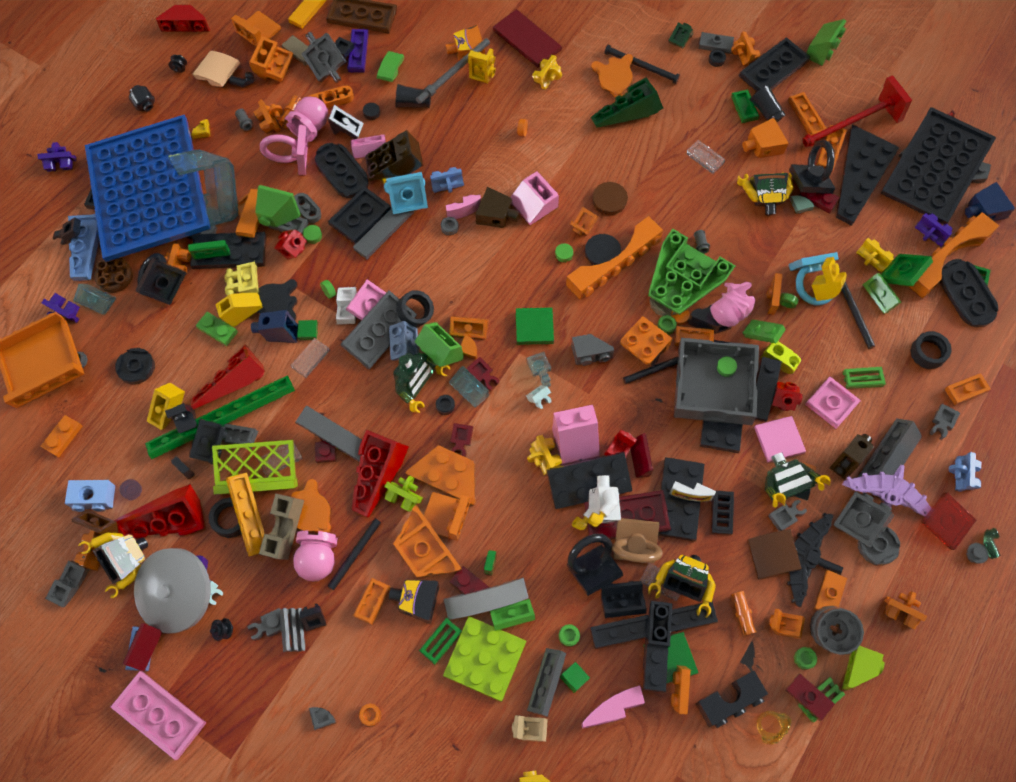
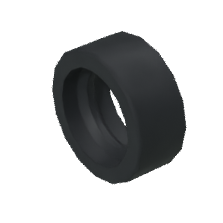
[396,290,434,327]
[910,331,952,369]
[208,497,242,538]

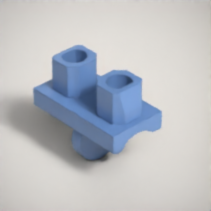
[430,167,464,193]
[949,452,981,492]

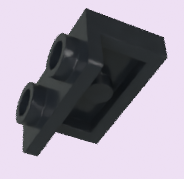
[189,419,227,465]
[601,581,647,618]

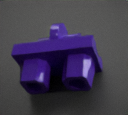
[37,142,76,172]
[915,213,952,247]
[41,293,80,323]

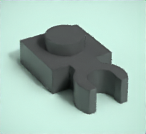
[930,404,960,440]
[768,500,807,531]
[248,608,282,640]

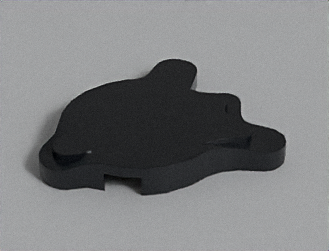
[257,279,298,320]

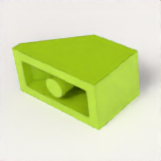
[842,646,885,690]

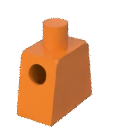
[742,118,789,158]

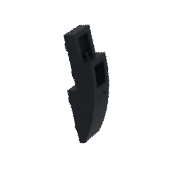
[643,601,672,693]

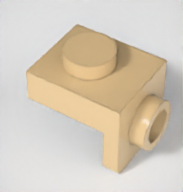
[512,715,548,742]

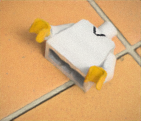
[572,476,621,530]

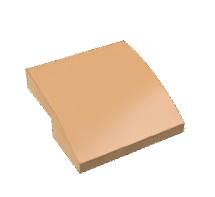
[193,51,240,87]

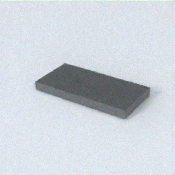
[340,290,417,369]

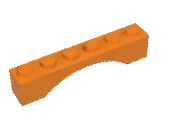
[908,212,999,299]
[566,216,663,300]

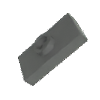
[698,32,734,54]
[221,424,258,449]

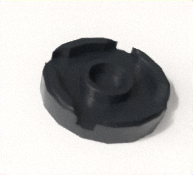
[585,234,621,265]
[115,348,155,384]

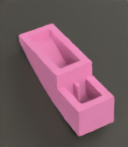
[581,686,645,729]

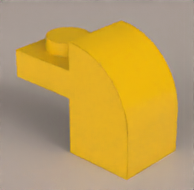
[812,257,846,301]

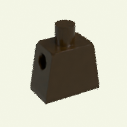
[476,187,520,228]
[829,434,874,480]

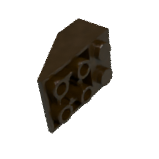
[365,130,424,181]

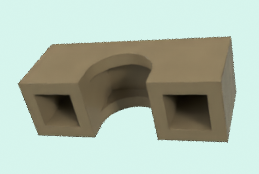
[259,494,304,560]

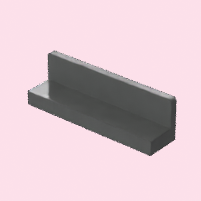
[858,418,922,477]

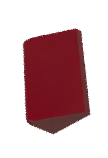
[630,433,653,478]
[123,623,162,671]

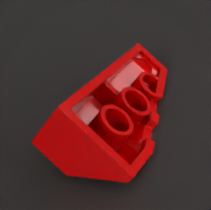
[190,344,265,409]
[352,430,409,517]

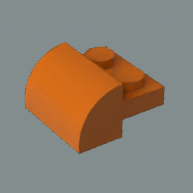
[250,36,293,82]

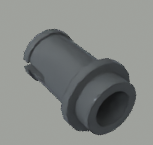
[235,109,253,131]
[694,230,710,254]

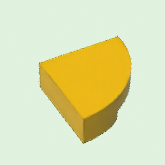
[191,119,210,139]

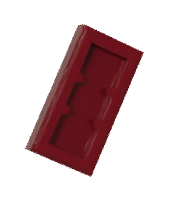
[785,673,835,721]

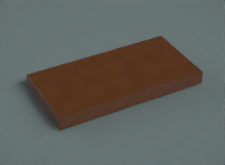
[326,0,397,34]

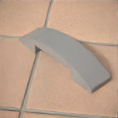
[443,578,529,620]

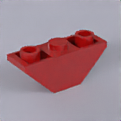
[156,5,210,32]

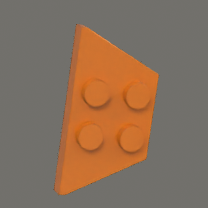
[405,445,476,505]
[393,505,462,578]

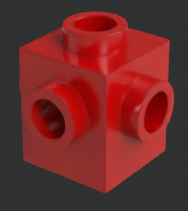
[274,229,307,259]
[772,382,803,411]

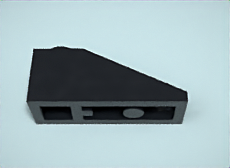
[756,357,782,421]

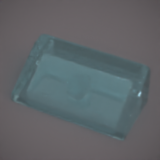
[73,284,116,315]
[449,366,489,408]

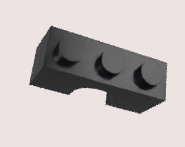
[695,671,768,728]

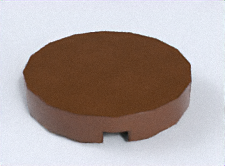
[592,182,628,215]

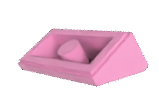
[351,135,386,159]

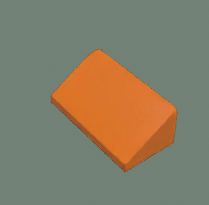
[449,316,488,339]

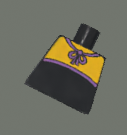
[389,580,440,624]

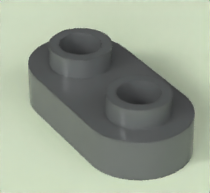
[294,193,322,223]

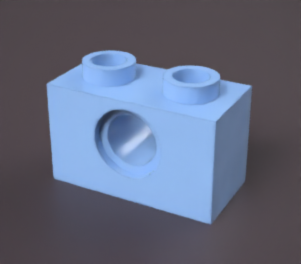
[65,480,116,512]

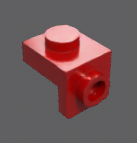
[604,430,637,457]

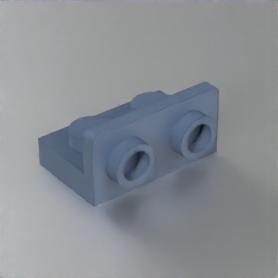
[389,321,419,364]

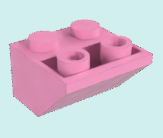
[510,172,559,225]

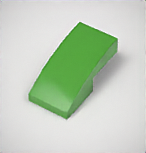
[377,51,404,82]

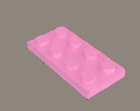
[111,671,206,760]

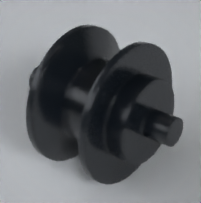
[168,55,187,73]
[210,618,233,641]

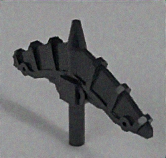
[787,513,843,607]

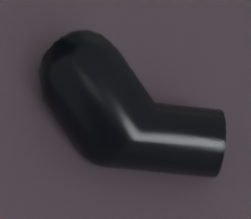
[229,72,255,87]

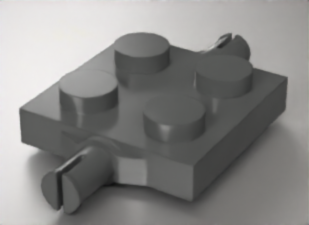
[301,32,346,83]

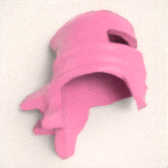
[710,282,755,327]

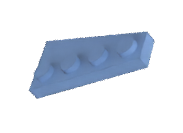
[68,214,99,281]

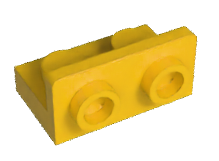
[468,48,496,84]

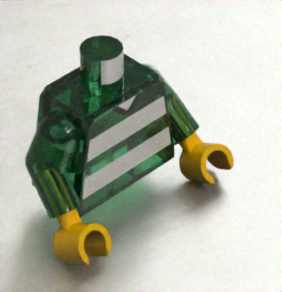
[393,353,450,413]
[764,452,830,508]

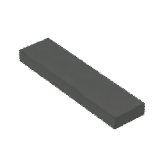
[353,209,414,260]
[295,405,362,462]

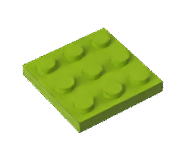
[443,616,526,702]

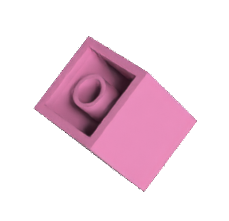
[552,405,600,465]

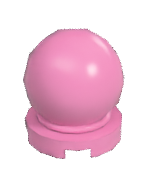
[285,96,328,142]
[293,531,338,581]

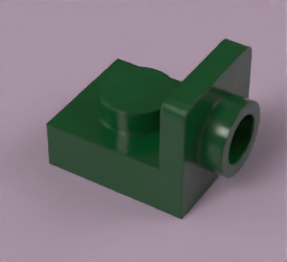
[668,22,693,49]

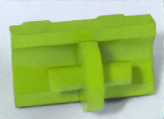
[384,476,423,512]

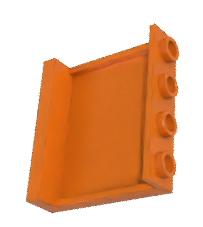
[0,312,84,408]

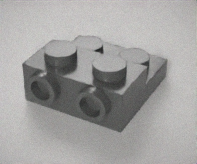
[833,491,894,548]

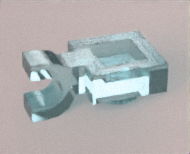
[526,352,551,387]

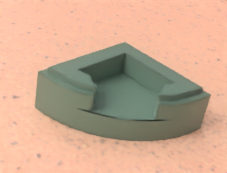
[790,196,814,214]

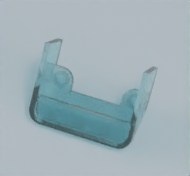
[168,150,238,226]

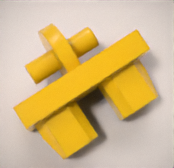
[532,55,562,89]
[857,238,894,273]
[527,435,562,475]

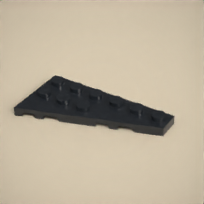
[836,124,899,226]

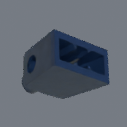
[965,182,1015,221]
[251,310,298,343]

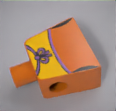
[445,25,485,61]

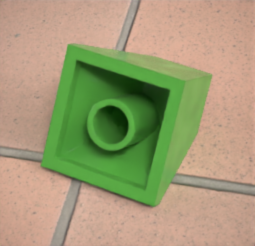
[255,185,301,227]

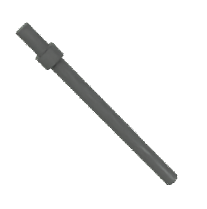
[416,38,490,104]

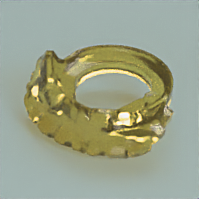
[757,711,791,745]

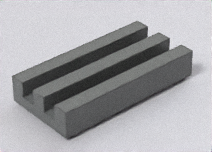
[280,608,305,652]

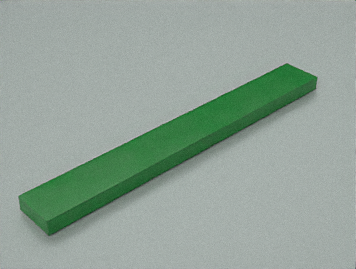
[145,375,295,460]

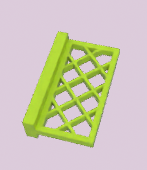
[212,440,298,494]

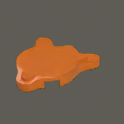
[591,54,633,98]
[291,479,331,533]

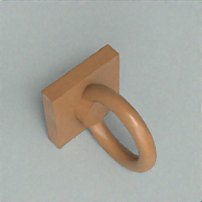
[612,518,663,563]

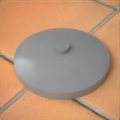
[134,548,211,633]

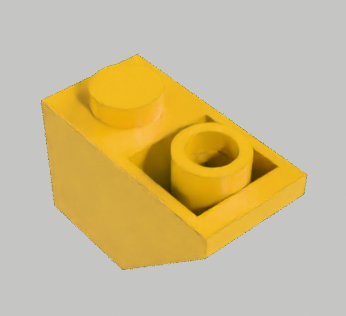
[215,293,263,327]

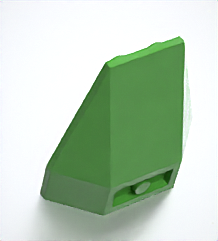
[648,229,735,315]

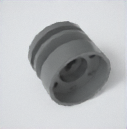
[810,605,864,655]

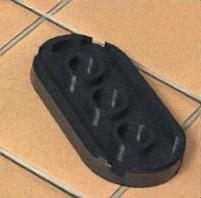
[315,143,369,198]
[940,259,998,327]

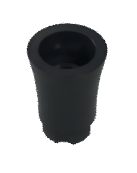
[395,84,431,108]
[749,85,786,122]

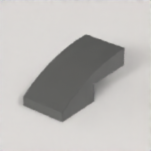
[45,561,89,607]

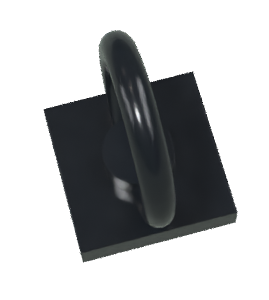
[789,140,835,194]
[135,253,187,305]
[567,534,623,596]

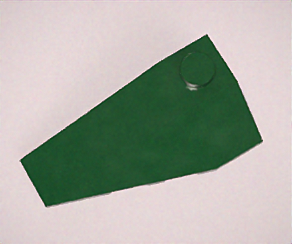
[591,77,664,128]

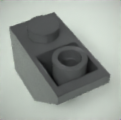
[571,334,614,366]

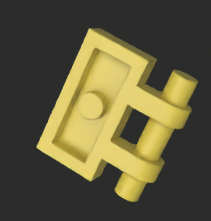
[224,261,259,296]

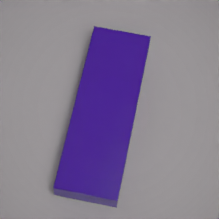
[347,29,369,73]

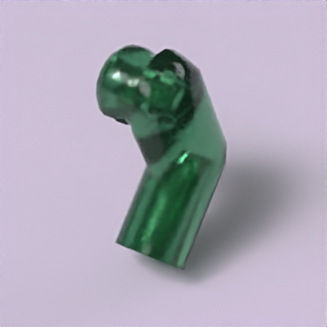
[983,528,1001,559]

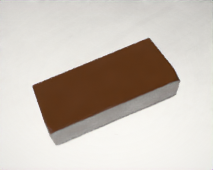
[71,510,118,534]

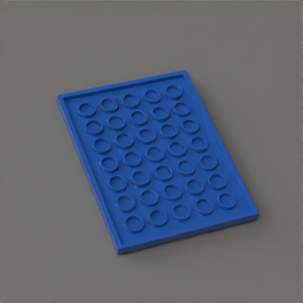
[85,114,211,262]

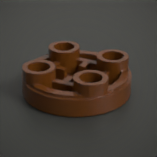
[94,258,133,293]

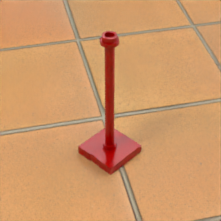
[802,75,912,147]

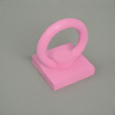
[260,125,308,175]

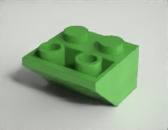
[807,19,847,66]
[415,322,464,367]

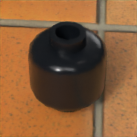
[129,85,155,111]

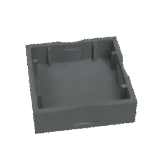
[674,338,759,425]

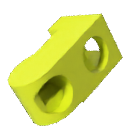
[760,341,801,374]

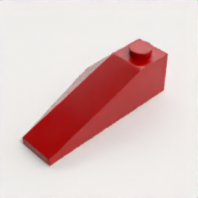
[114,484,205,538]

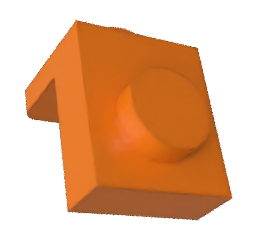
[570,207,599,235]
[770,609,805,639]

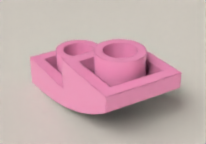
[446,195,481,219]

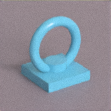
[384,172,428,214]
[789,252,839,305]

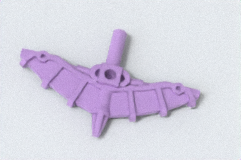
[842,465,936,519]

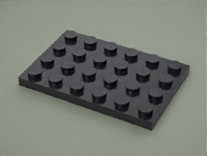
[881,107,996,224]

